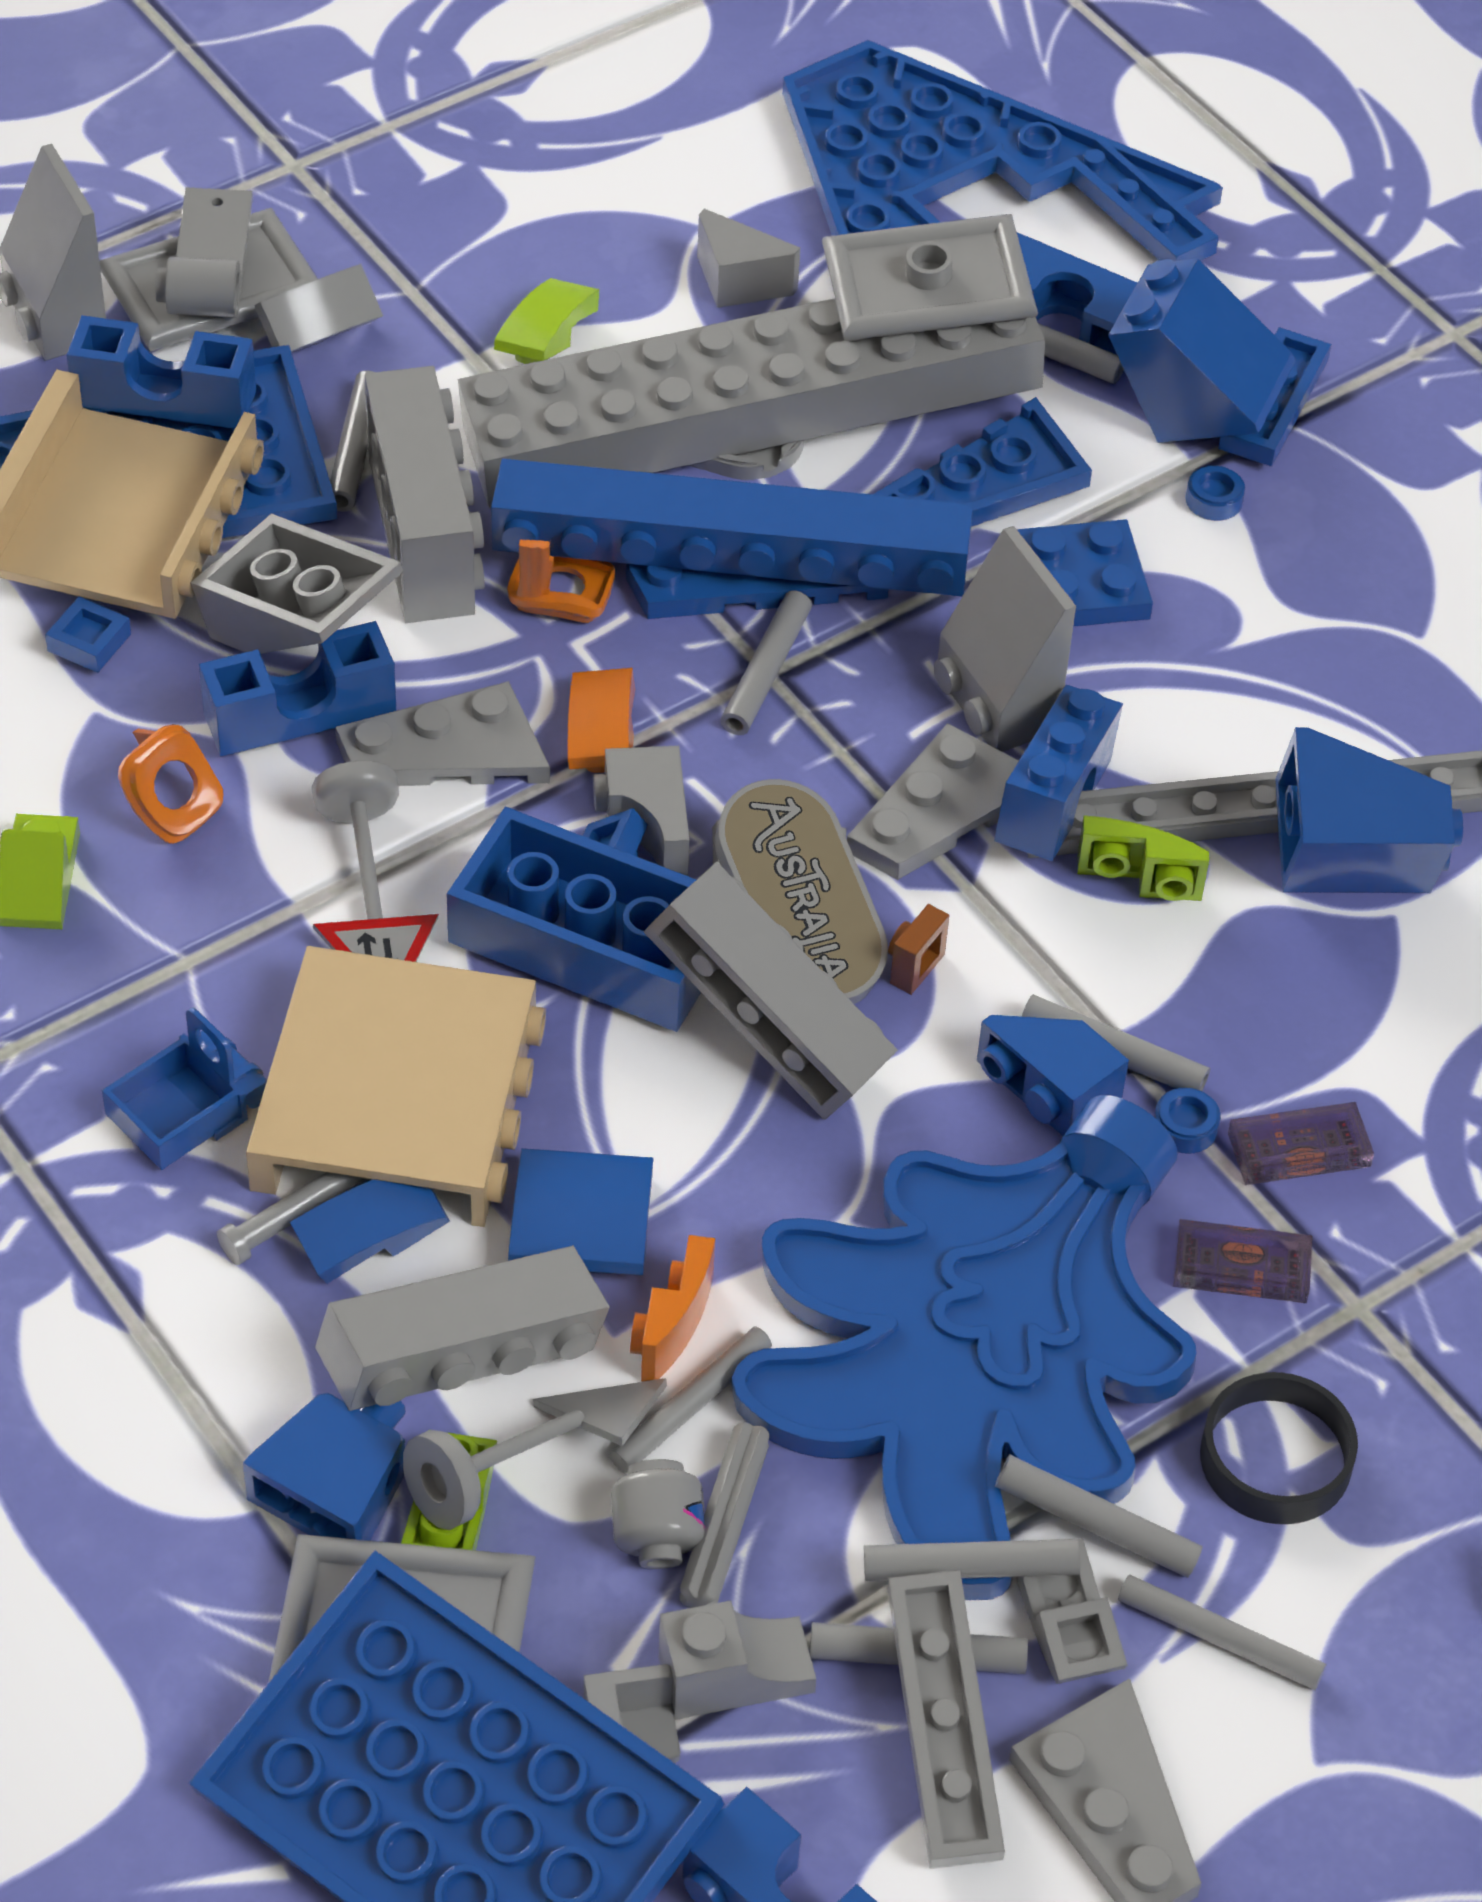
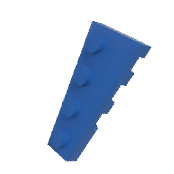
[873,397,1092,527]
[626,563,889,619]

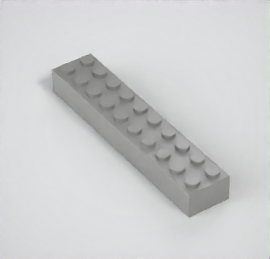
[457,298,1045,508]

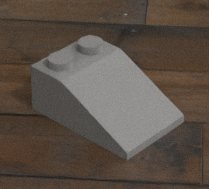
[0,143,106,361]
[190,514,403,654]
[934,525,1076,752]

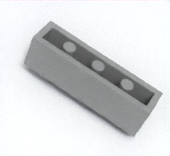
[644,861,898,1120]
[315,1246,610,1411]

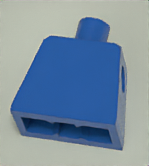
[243,1393,406,1541]

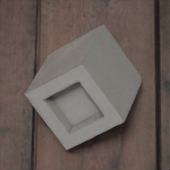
[583,1664,680,1763]

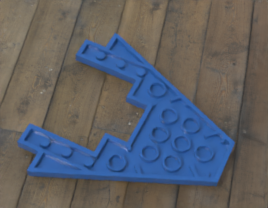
[782,40,1223,261]

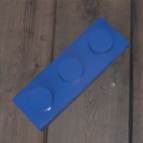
[1218,327,1331,467]

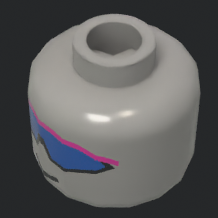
[611,1459,705,1569]

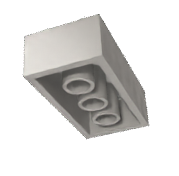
[364,366,485,624]

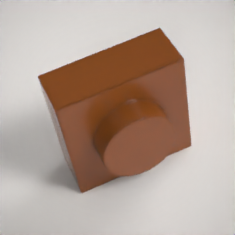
[888,903,950,995]

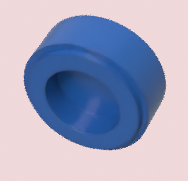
[1185,466,1245,521]
[1154,1088,1221,1154]

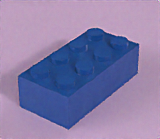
[446,806,701,1032]

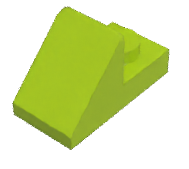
[0,813,80,930]

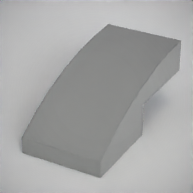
[254,264,383,353]
[1016,1538,1127,1684]

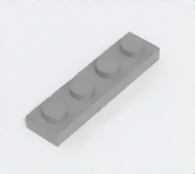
[887,1570,1005,1869]

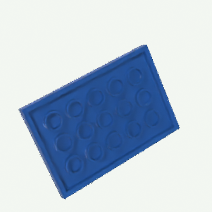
[189,1550,725,1902]

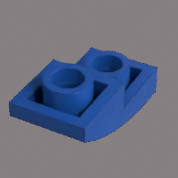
[290,1179,450,1284]

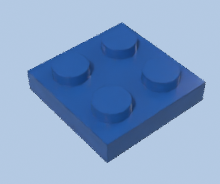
[1017,519,1153,627]

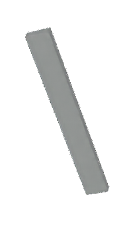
[1027,750,1482,858]

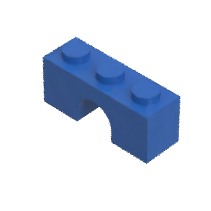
[1017,232,1138,373]
[66,315,256,429]
[199,621,397,757]
[994,684,1123,861]
[682,1787,877,1902]

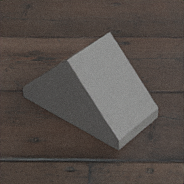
[697,208,800,308]

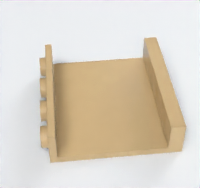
[0,369,264,619]
[246,946,546,1227]

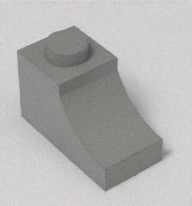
[593,745,689,876]
[658,1601,817,1720]

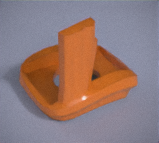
[507,540,615,623]
[118,724,224,844]

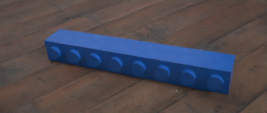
[491,458,973,597]

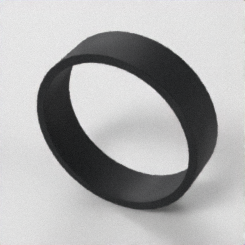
[1200,1372,1358,1525]

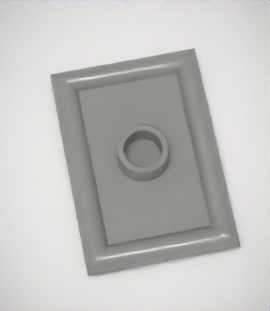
[100,208,318,351]
[822,214,1038,341]
[268,1534,536,1683]

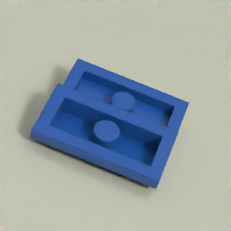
[508,1148,654,1275]

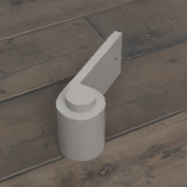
[156,187,253,318]

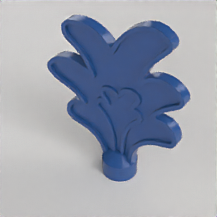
[732,1095,1197,1600]

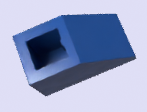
[976,1015,1129,1136]

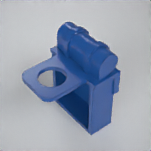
[102,1007,267,1170]

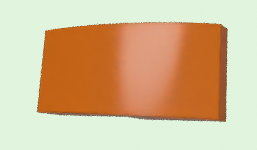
[568,668,635,773]
[630,1235,715,1382]

